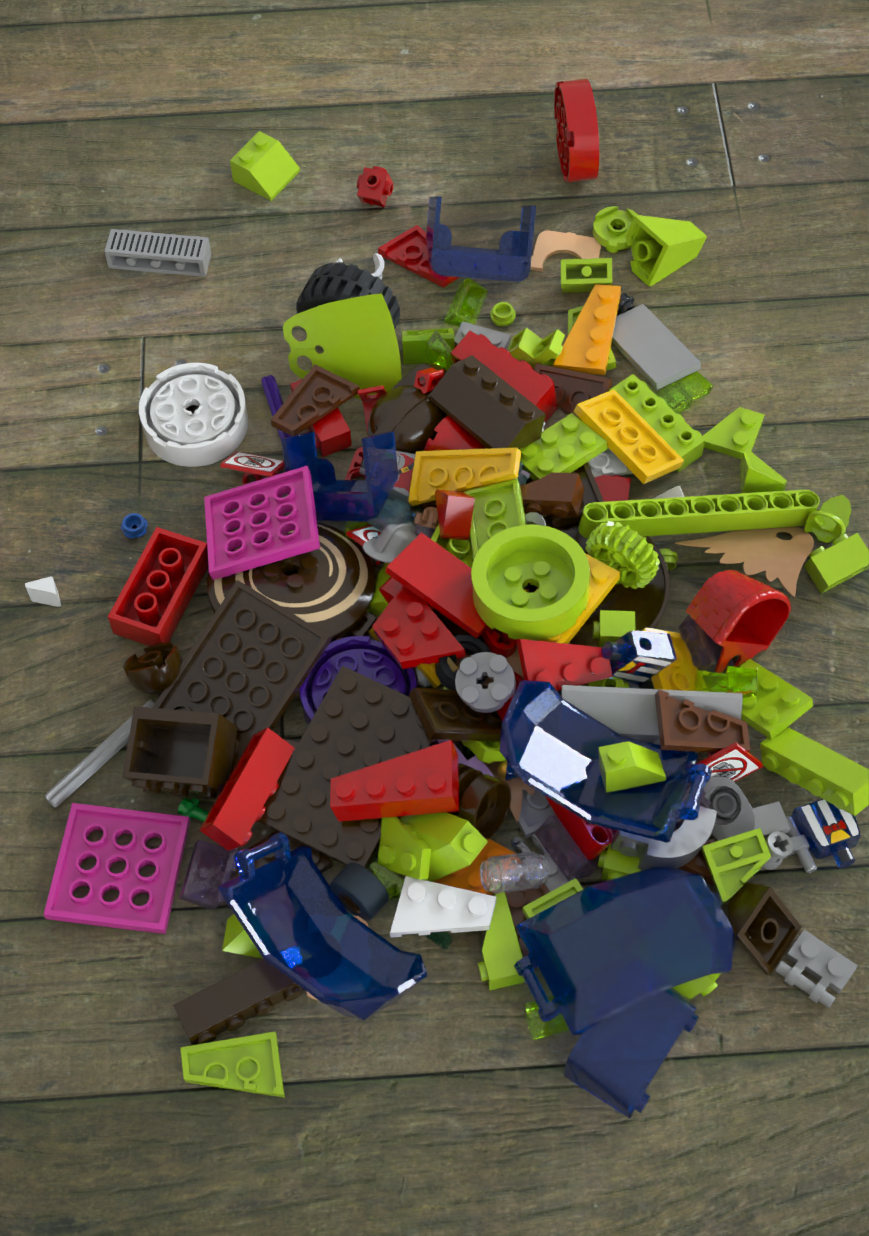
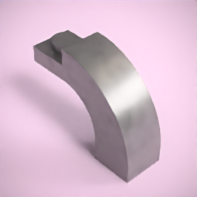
[611,802,717,872]

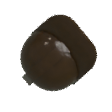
[368,363,448,454]

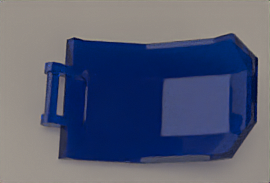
[499,680,712,843]
[218,833,427,1021]
[514,867,736,1035]

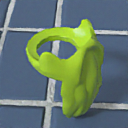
[804,495,851,543]

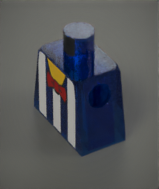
[602,630,677,685]
[791,799,861,868]

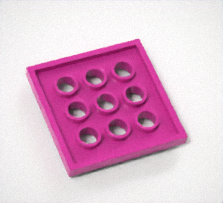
[204,466,320,580]
[43,803,190,934]

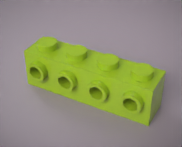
[609,374,705,472]
[760,727,869,816]

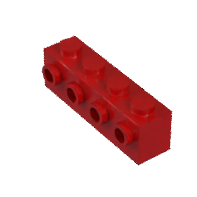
[199,727,295,851]

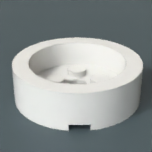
[139,363,248,467]

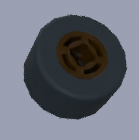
[330,862,389,921]

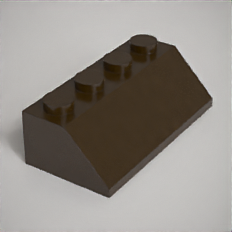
[429,355,545,449]

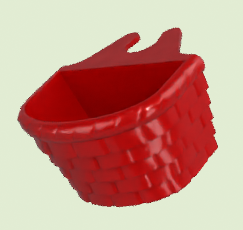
[685,570,791,674]

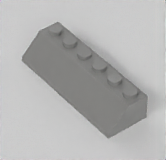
[558,685,743,753]

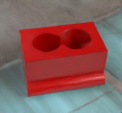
[414,368,445,394]

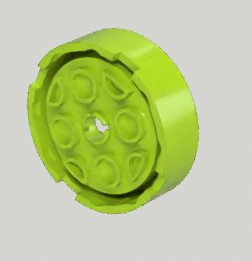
[471,525,590,641]

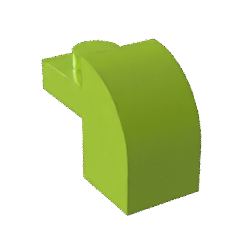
[507,328,565,370]

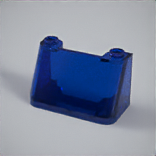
[564,956,699,1119]

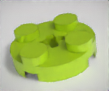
[592,206,638,253]

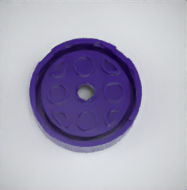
[300,636,417,726]

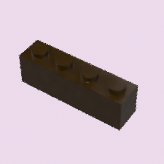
[173,947,307,1045]

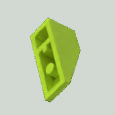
[477,885,526,991]

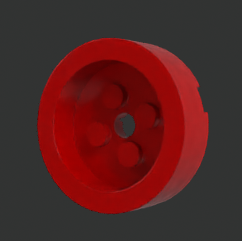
[554,79,599,183]

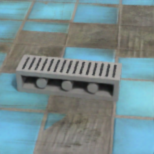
[104,229,212,277]

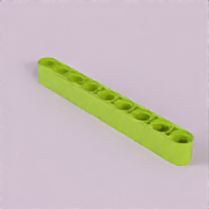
[579,490,820,539]

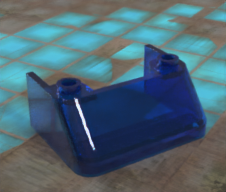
[426,196,536,282]
[282,431,398,522]

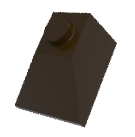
[728,883,801,975]

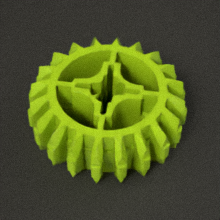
[585,521,660,589]

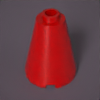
[424,416,488,451]

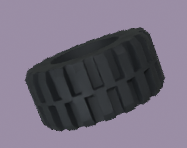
[296,262,400,347]

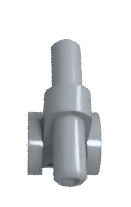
[763,816,817,873]

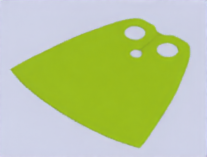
[283,293,402,400]

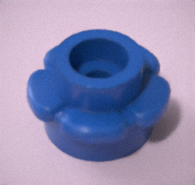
[121,513,148,539]

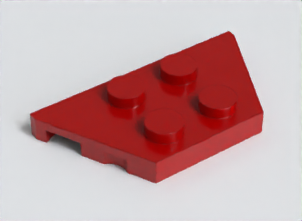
[372,585,466,669]

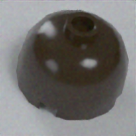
[123,642,183,696]

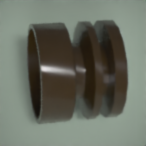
[447,763,511,840]

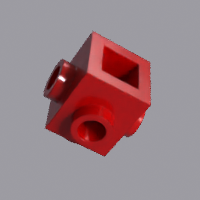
[357,166,394,208]

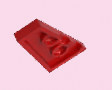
[378,225,463,288]
[516,639,613,697]

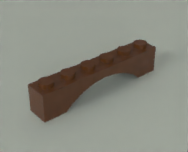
[420,472,584,518]

